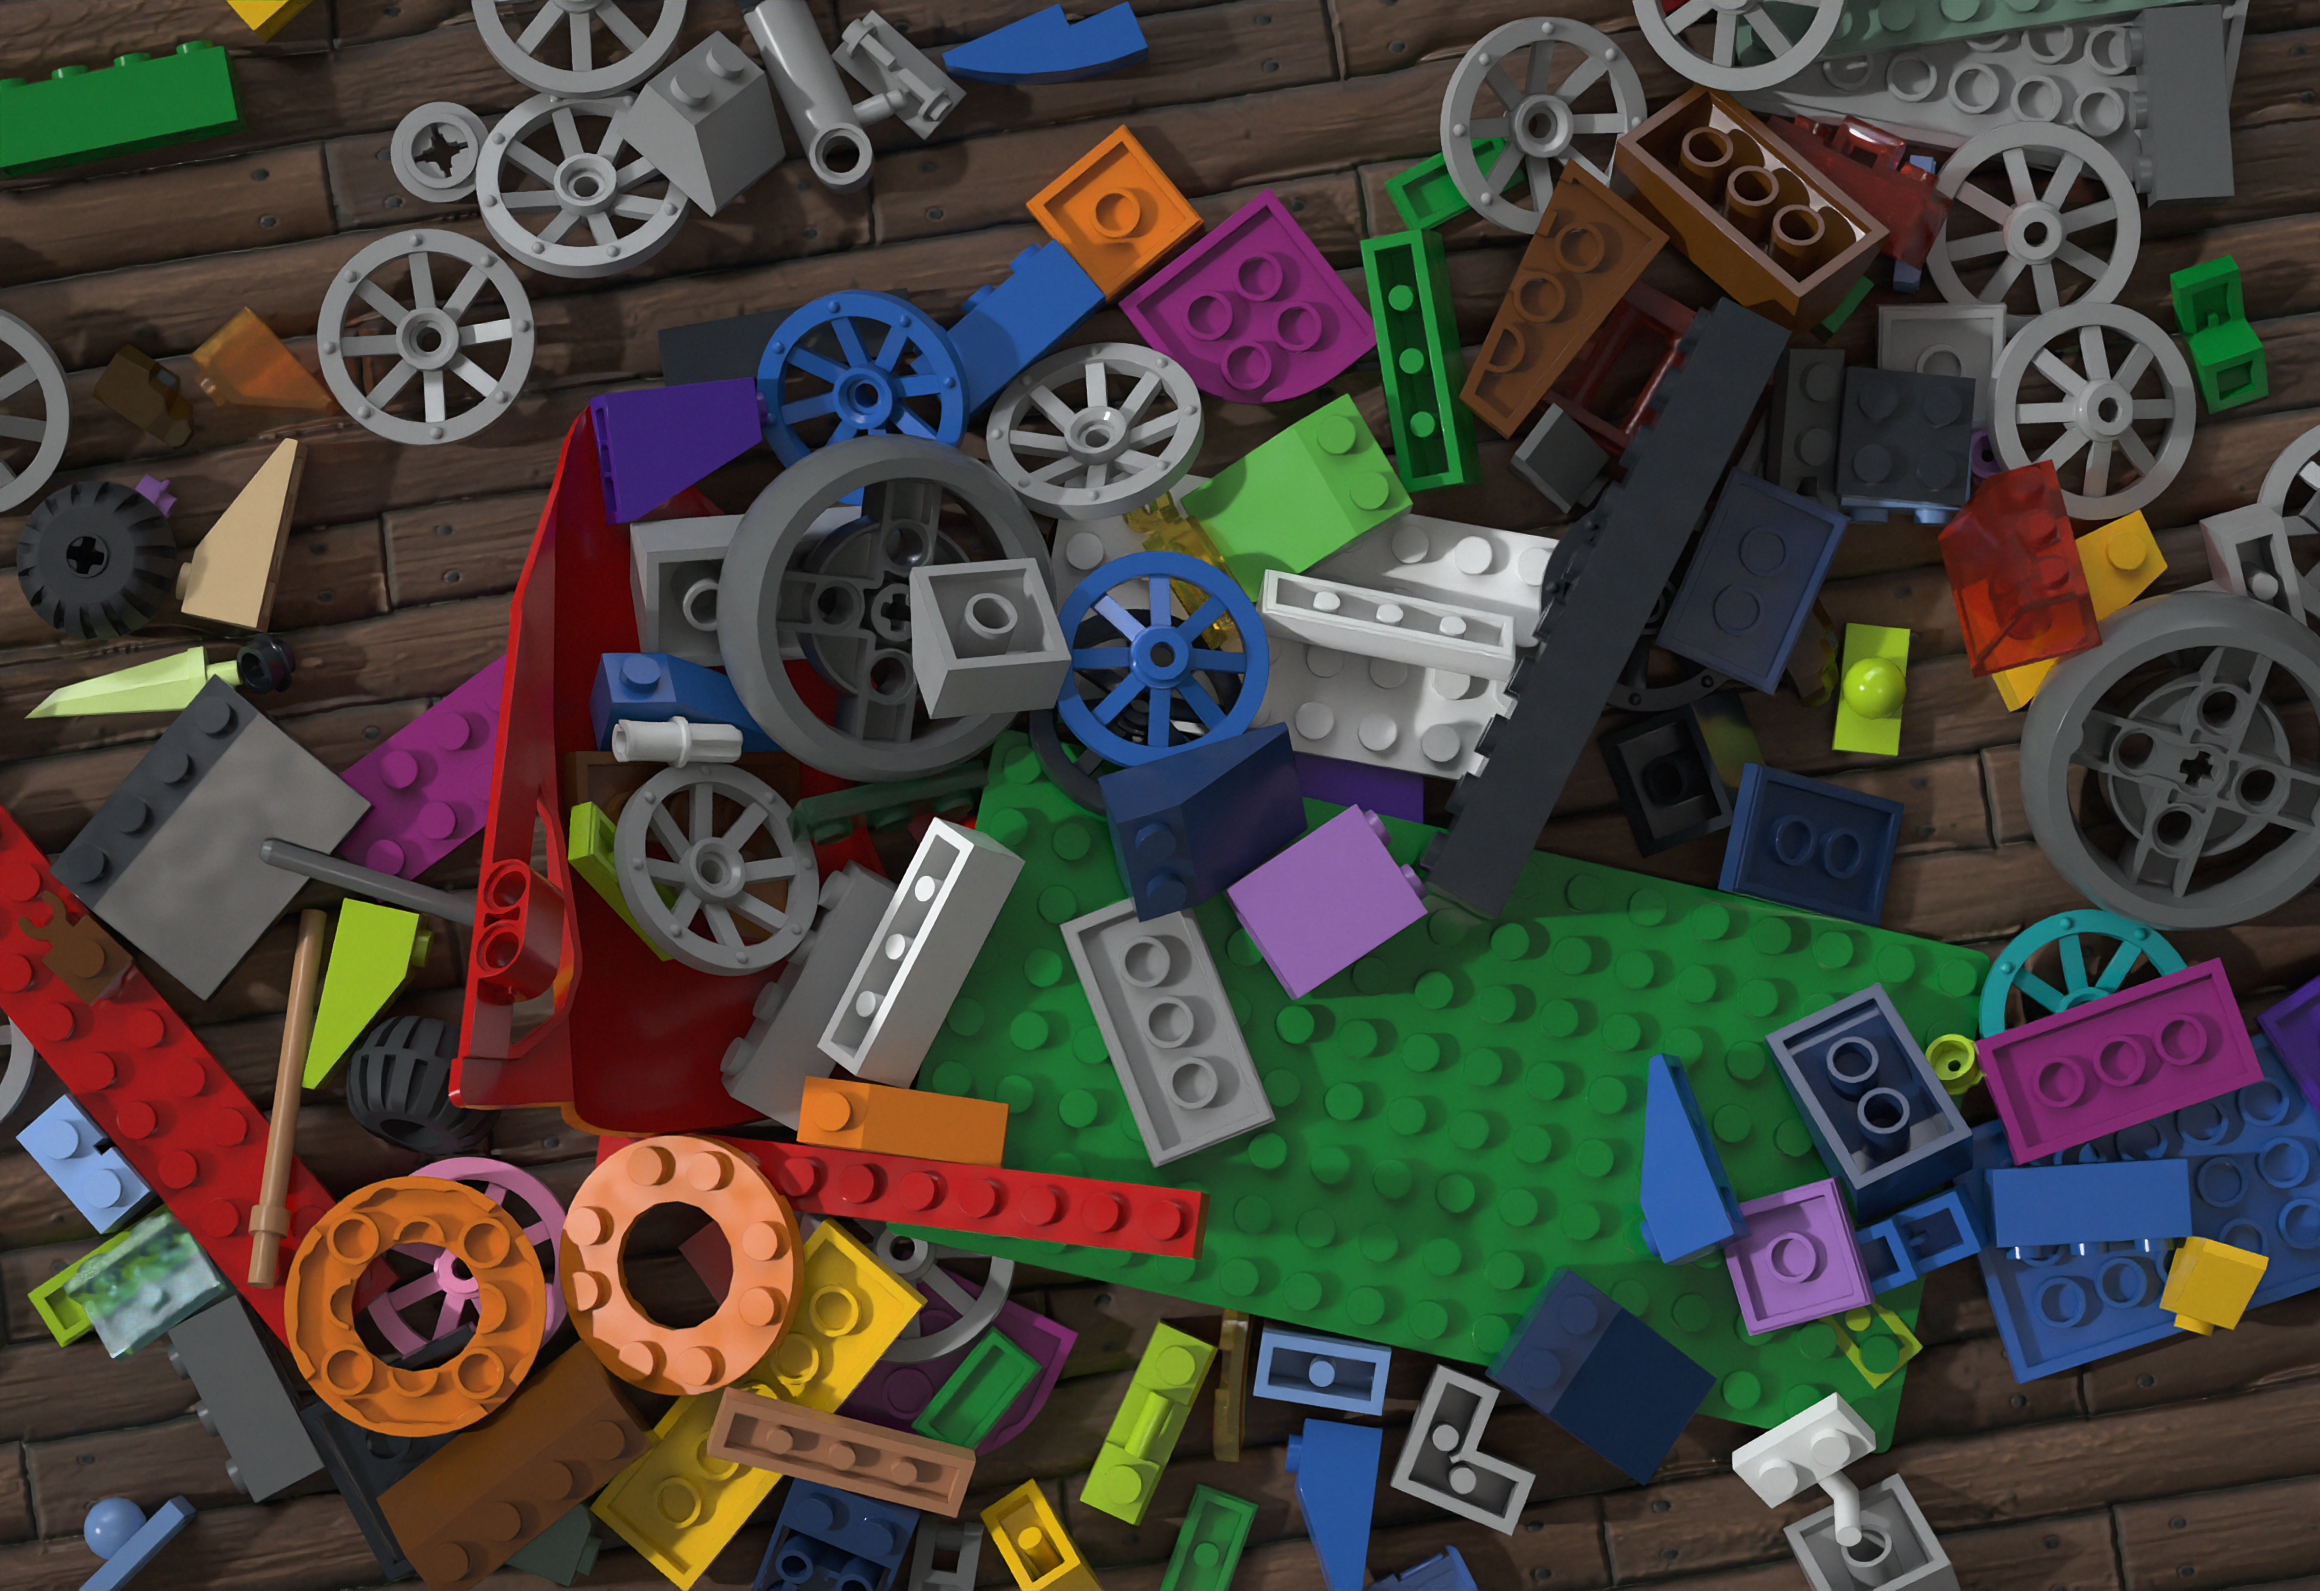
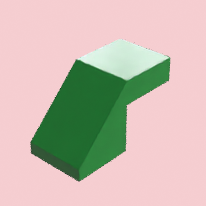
[2170,254,2269,415]

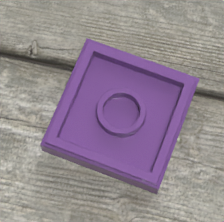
[1723,1176,1876,1336]

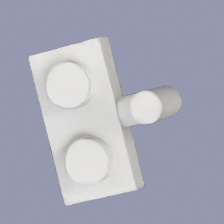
[1732,1392,1876,1546]

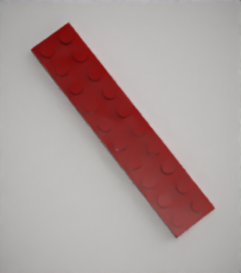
[0,801,402,1353]

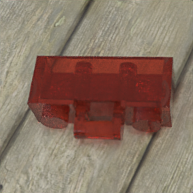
[1766,114,1953,271]

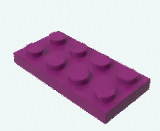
[340,652,507,904]
[1972,957,2265,1166]

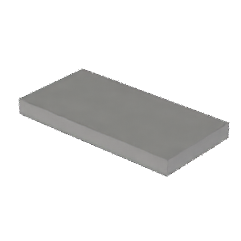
[1059,898,1276,1168]

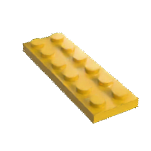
[589,1216,928,1591]

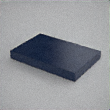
[1653,466,1852,695]
[1718,763,1905,928]

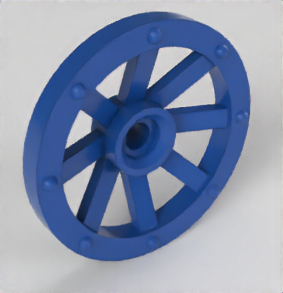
[756,289,970,506]
[1055,551,1270,769]

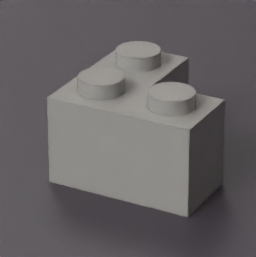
[2166,502,2308,669]
[1388,1361,1536,1536]

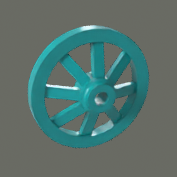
[1979,909,2187,1040]

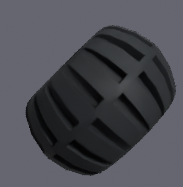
[16,481,177,640]
[346,1016,502,1156]

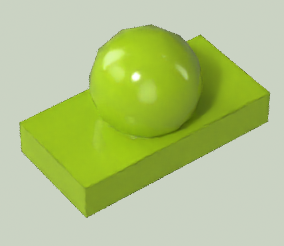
[1831,623,1910,757]

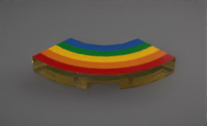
[1213,1308,1257,1462]

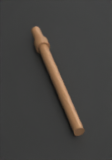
[247,909,327,1289]

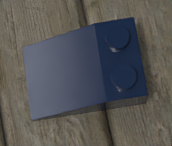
[1098,721,1308,923]
[1765,982,1973,1224]
[1484,1268,1717,1486]

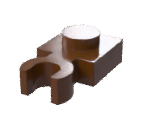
[17,891,137,1006]

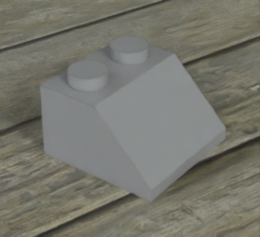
[617,30,786,217]
[909,558,1072,719]
[1783,1473,1961,1591]

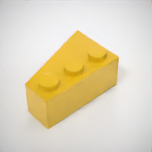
[1955,509,2168,712]

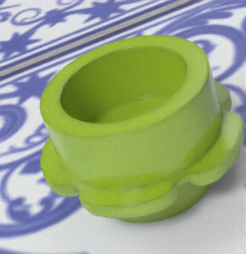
[1925,1034,1984,1096]

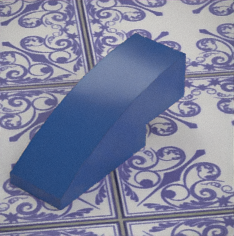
[942,1,1148,86]
[1800,1182,1991,1325]

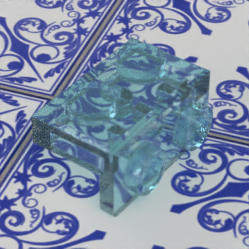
[63,1212,227,1363]

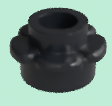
[237,633,296,694]

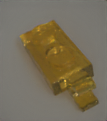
[1121,490,1256,650]

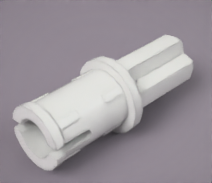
[612,716,743,768]

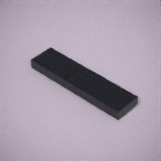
[656,287,916,387]

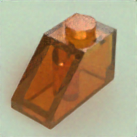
[189,305,341,416]

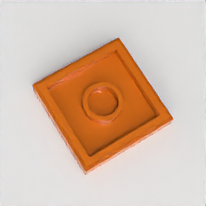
[1026,124,1204,304]

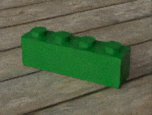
[0,40,248,181]
[1360,228,1484,495]

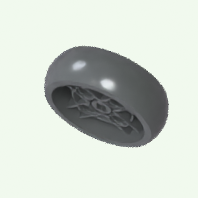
[716,434,1057,783]
[2019,590,2320,932]

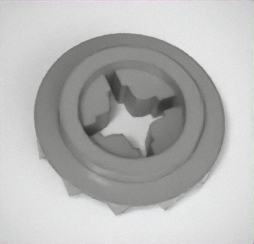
[391,102,489,204]

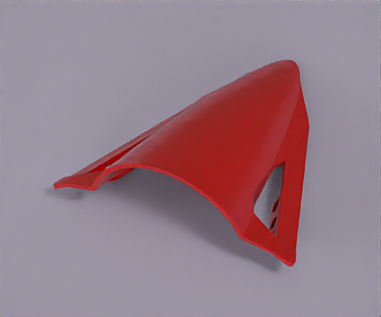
[448,405,977,1137]

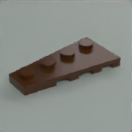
[1458,157,1670,440]

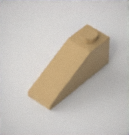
[176,438,308,633]

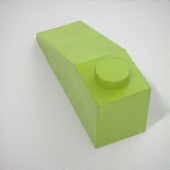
[301,898,434,1089]

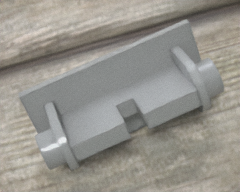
[831,10,967,141]

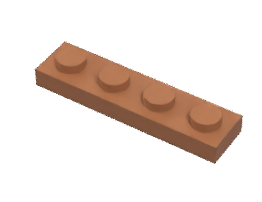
[707,1387,976,1518]

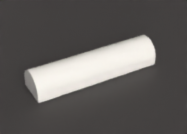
[1256,569,1516,683]

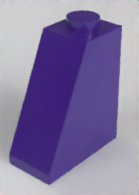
[589,377,767,526]

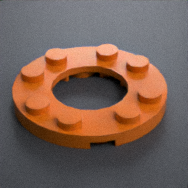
[559,1134,804,1396]
[284,1176,547,1437]

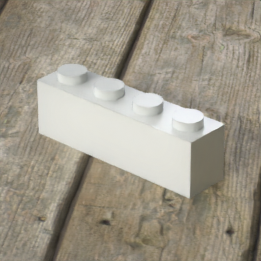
[817,817,1026,1089]

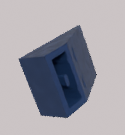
[751,1477,923,1591]

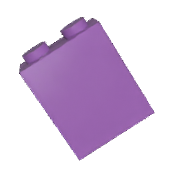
[1221,804,1428,1000]

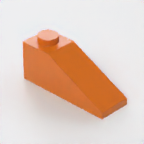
[796,1076,1011,1168]

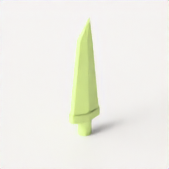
[24,646,243,719]

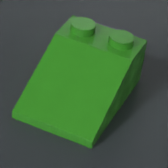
[1180,393,1413,605]

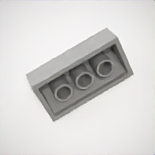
[630,506,900,667]

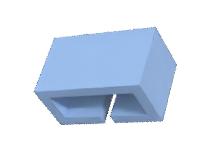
[16,1094,158,1234]

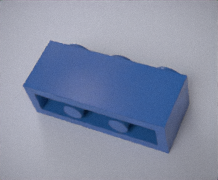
[910,238,1106,425]
[1982,1157,2192,1259]

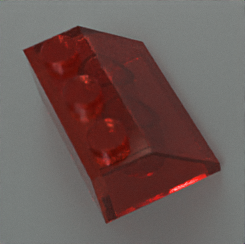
[1938,459,2102,679]

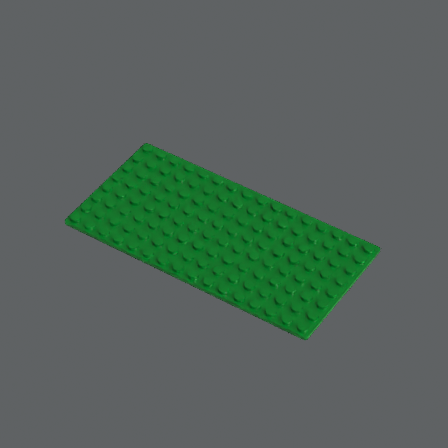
[886,729,1990,1453]

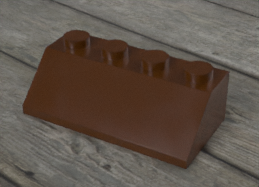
[1609,83,1891,345]
[376,1339,661,1591]

